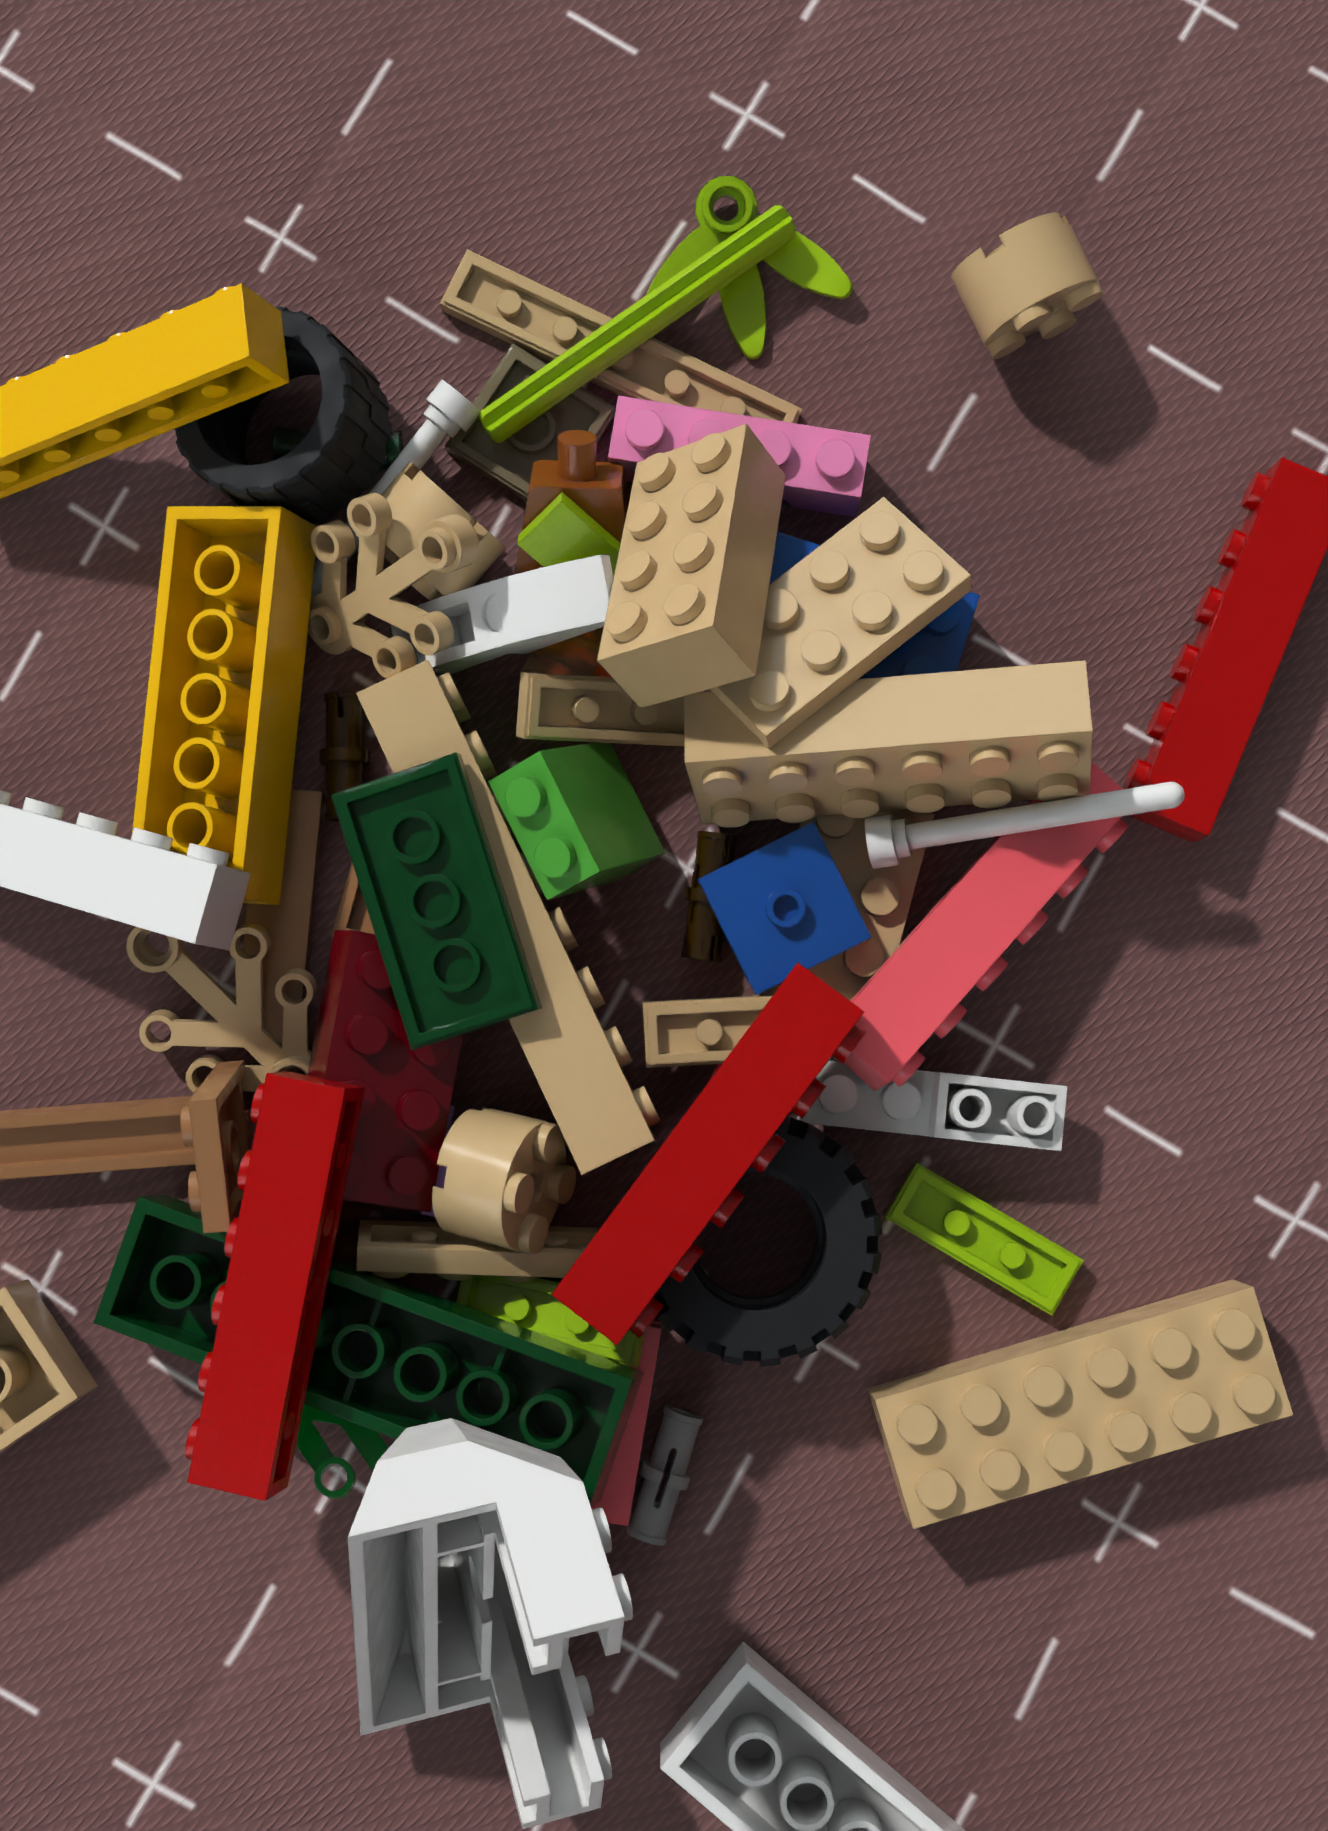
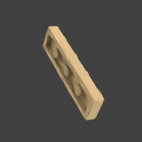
[356,1219,600,1283]

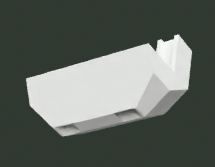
[348,1418,633,1829]

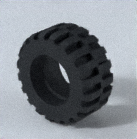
[654,1116,883,1367]

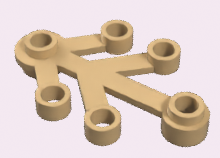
[308,493,479,679]
[126,923,317,1093]

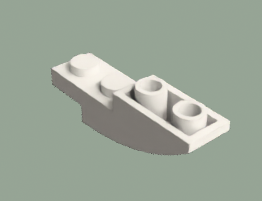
[391,555,614,677]
[797,1060,1067,1151]

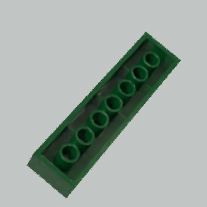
[93,1195,644,1508]

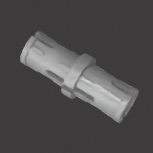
[626,1405,704,1546]

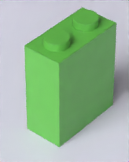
[488,742,665,901]

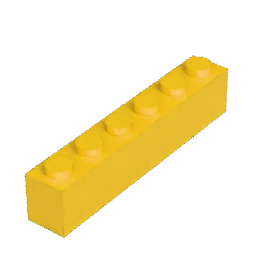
[0,283,289,499]

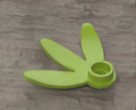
[646,175,853,360]

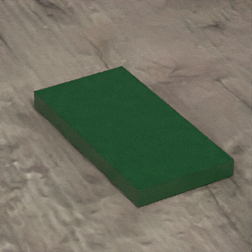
[331,752,542,1050]

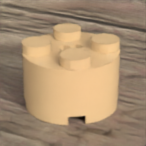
[951,212,1104,360]
[354,461,506,600]
[432,1107,576,1254]

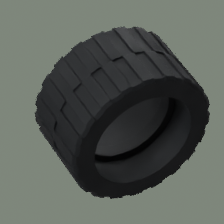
[174,306,391,523]

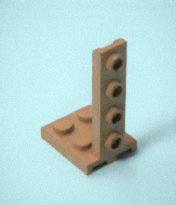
[0,1060,252,1233]

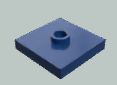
[697,822,872,995]

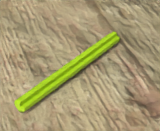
[479,205,796,443]

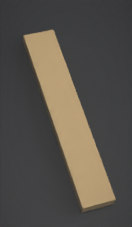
[440,249,803,423]

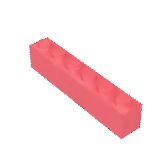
[844,761,1129,1091]

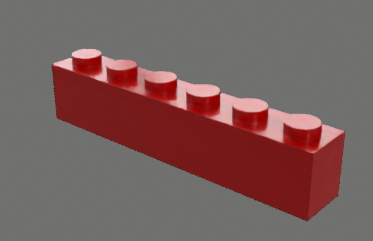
[1123,457,1328,843]
[551,962,867,1345]
[185,1072,365,1501]

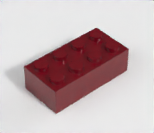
[307,930,463,1212]

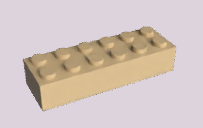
[684,660,1093,828]
[867,1279,1293,1529]

